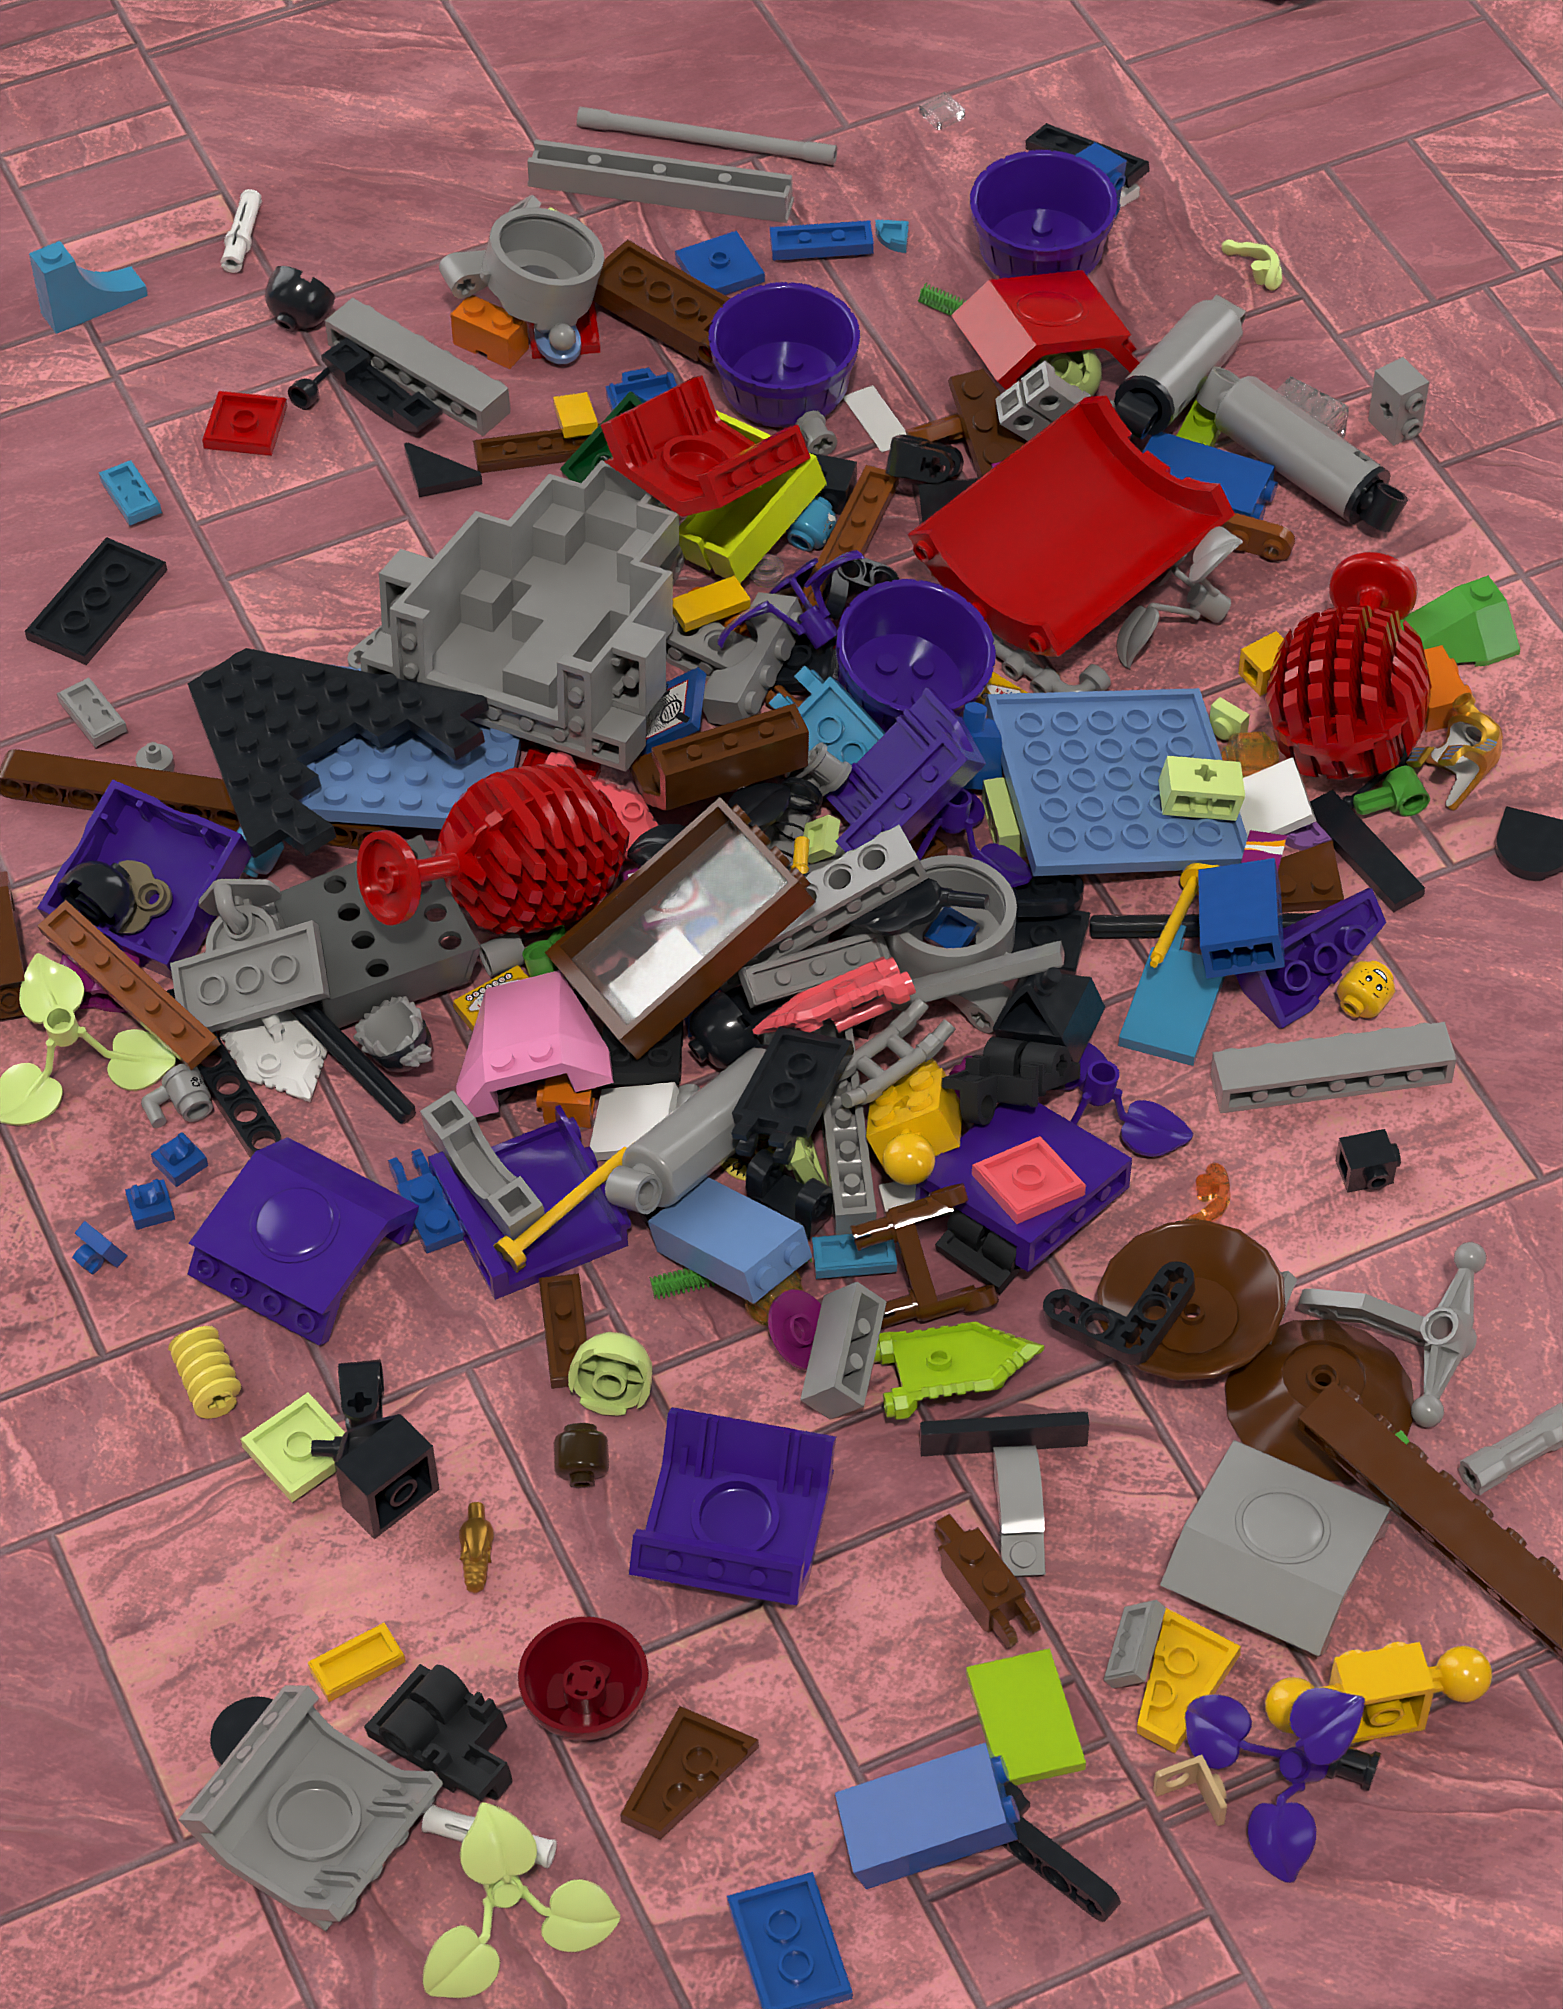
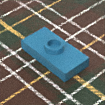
[99,460,162,526]
[812,1233,897,1279]

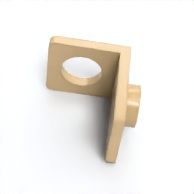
[1153,1755,1227,1826]

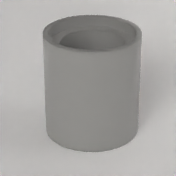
[479,932,525,977]

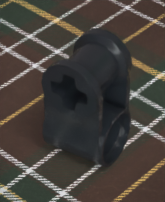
[338,1359,384,1431]

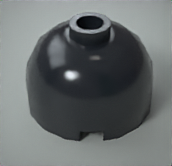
[265,266,336,331]
[57,861,136,934]
[688,990,760,1069]

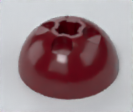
[518,1616,649,1741]

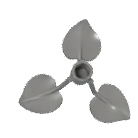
[1117,526,1243,670]

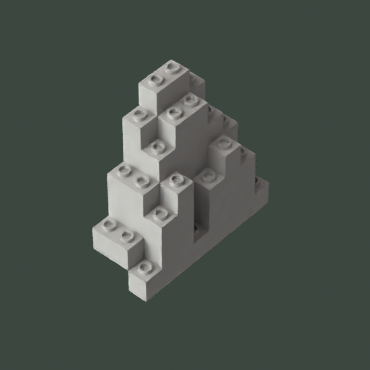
[360,460,679,772]

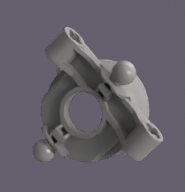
[439,208,604,351]
[838,855,1017,1033]

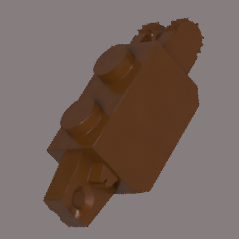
[934,1514,1041,1648]

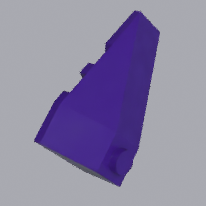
[1235,888,1387,1028]

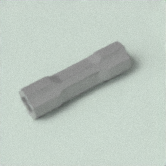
[1458,1403,1563,1495]

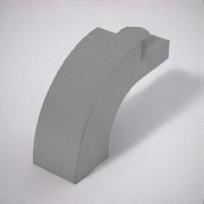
[993,1445,1046,1576]

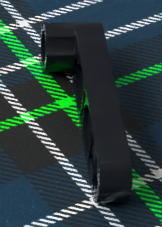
[1001,1781,1121,1921]

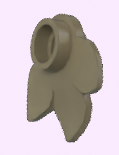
[118,860,172,934]

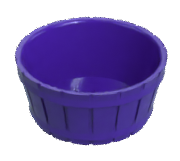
[970,150,1117,279]
[709,282,860,428]
[836,579,996,733]

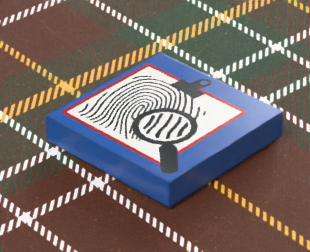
[640,667,706,756]

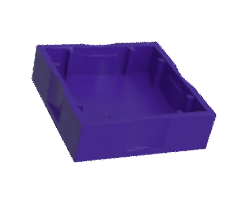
[37,780,251,980]

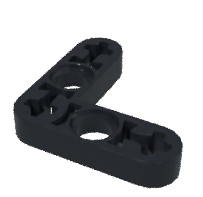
[1043,1261,1195,1365]

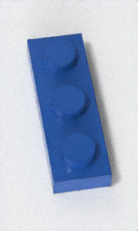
[770,220,874,260]

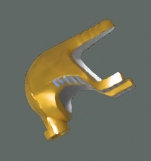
[1406,693,1503,811]

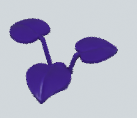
[717,550,865,649]
[916,788,1033,888]
[1061,1042,1194,1157]
[1185,1688,1365,1883]

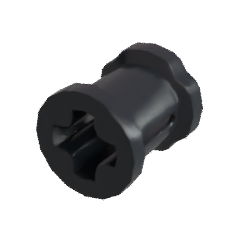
[1327,1747,1381,1791]

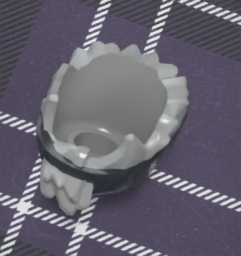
[354,996,432,1072]

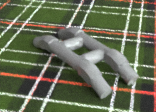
[839,997,956,1108]

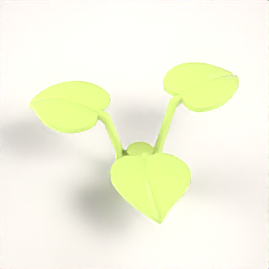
[0,953,177,1126]
[423,1802,621,1998]

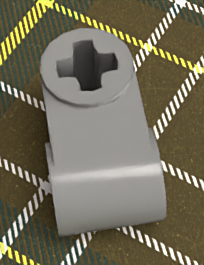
[785,742,852,805]

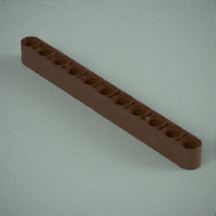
[0,749,395,850]

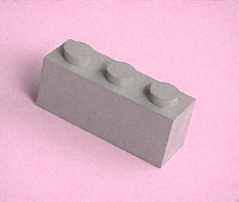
[800,1282,887,1419]

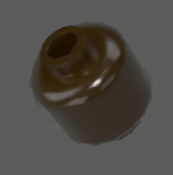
[553,1423,609,1488]

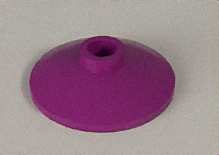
[768,1289,821,1370]

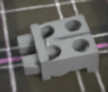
[995,361,1092,441]

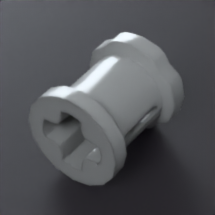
[795,411,837,456]

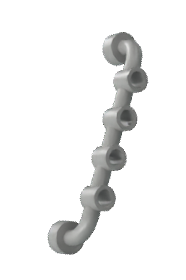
[940,584,1111,693]

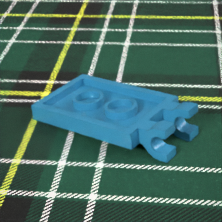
[769,666,885,765]
[1118,925,1225,1066]

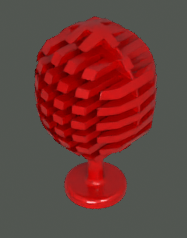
[1265,552,1432,779]
[357,764,630,934]

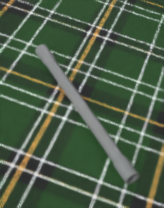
[577,107,837,165]

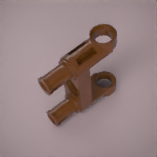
[850,1183,999,1329]

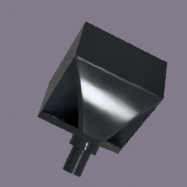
[993,967,1106,1063]
[311,1414,440,1540]

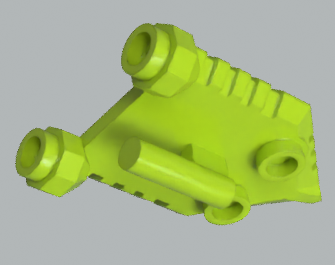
[873,1321,1045,1420]

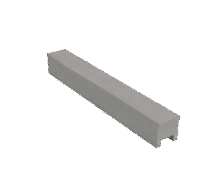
[527,139,794,223]

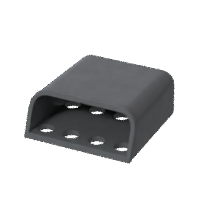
[274,835,481,1028]

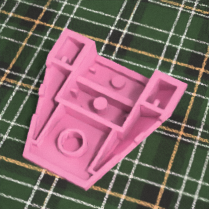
[456,970,614,1118]

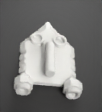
[218,1010,328,1102]

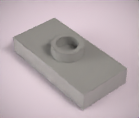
[57,678,127,747]
[1104,1600,1166,1689]

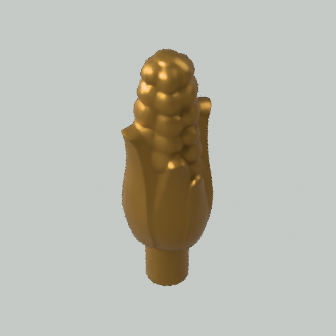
[459,1502,494,1593]

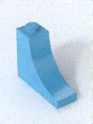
[29,241,148,334]

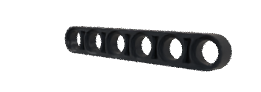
[167,988,282,1158]

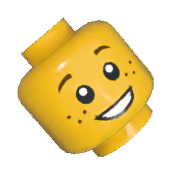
[1337,960,1395,1019]

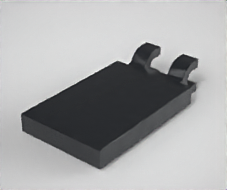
[731,1027,854,1165]

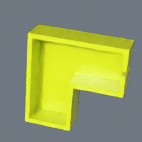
[679,410,827,584]

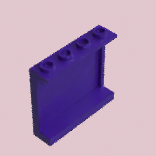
[915,1102,1132,1272]
[428,1105,631,1300]

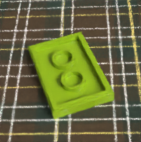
[966,1648,1086,1785]

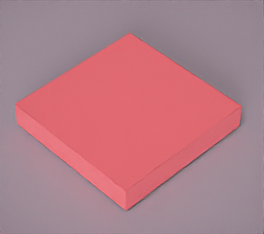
[972,1136,1086,1224]

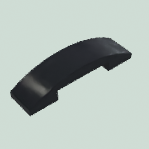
[321,337,443,432]

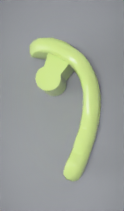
[1221,240,1282,291]

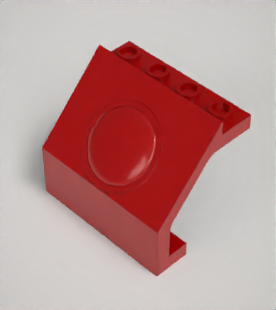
[951,270,1140,390]
[600,375,811,517]

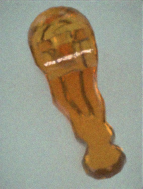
[1176,1162,1231,1222]

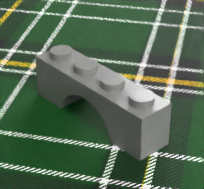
[702,592,803,725]
[420,1090,545,1240]

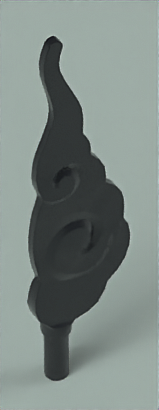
[761,870,990,936]

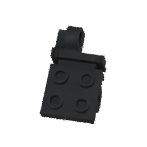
[602,969,683,1085]
[942,1037,1080,1125]
[935,1208,1022,1294]
[364,1664,512,1801]

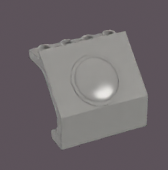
[1160,1440,1391,1656]
[178,1685,444,1931]

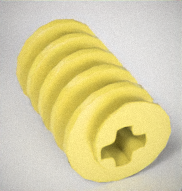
[168,1326,241,1419]

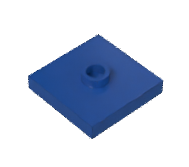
[675,231,765,295]

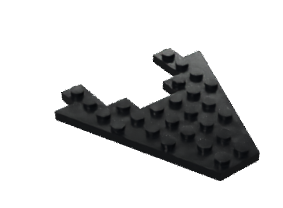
[187,648,489,858]

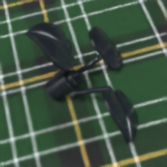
[627,783,791,909]

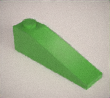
[1400,575,1520,667]

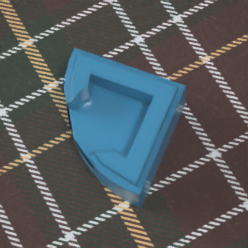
[875,220,909,253]

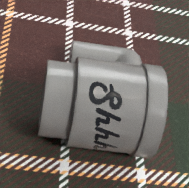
[141,1064,213,1128]

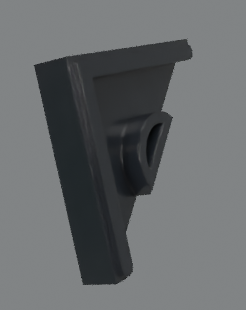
[404,443,483,497]

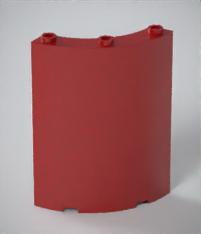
[907,395,1235,657]

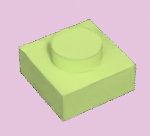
[1209,697,1250,747]
[803,815,840,864]

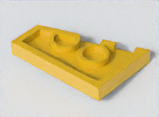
[1137,1608,1241,1753]

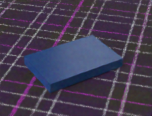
[727,1872,853,2009]

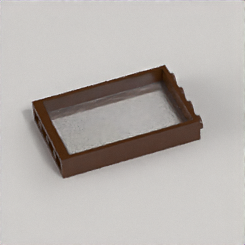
[545,797,816,1060]

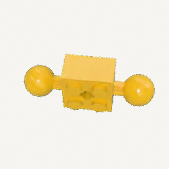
[866,1058,962,1185]
[1265,1642,1492,1743]

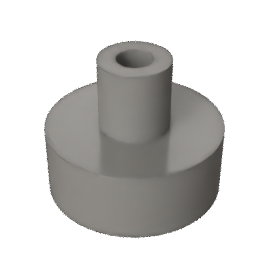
[135,742,175,772]

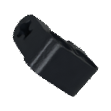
[885,435,964,483]
[817,553,899,621]
[746,1149,833,1241]

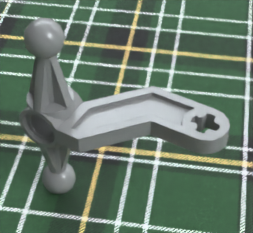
[1297,1242,1487,1428]

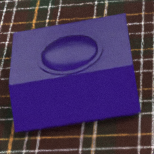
[824,687,986,870]
[187,1137,419,1346]
[629,1407,836,1606]

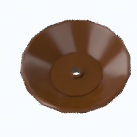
[1097,1220,1286,1381]
[1225,1319,1414,1481]

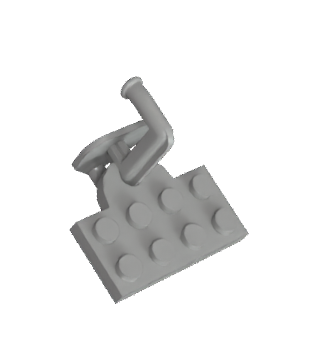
[170,879,330,1032]

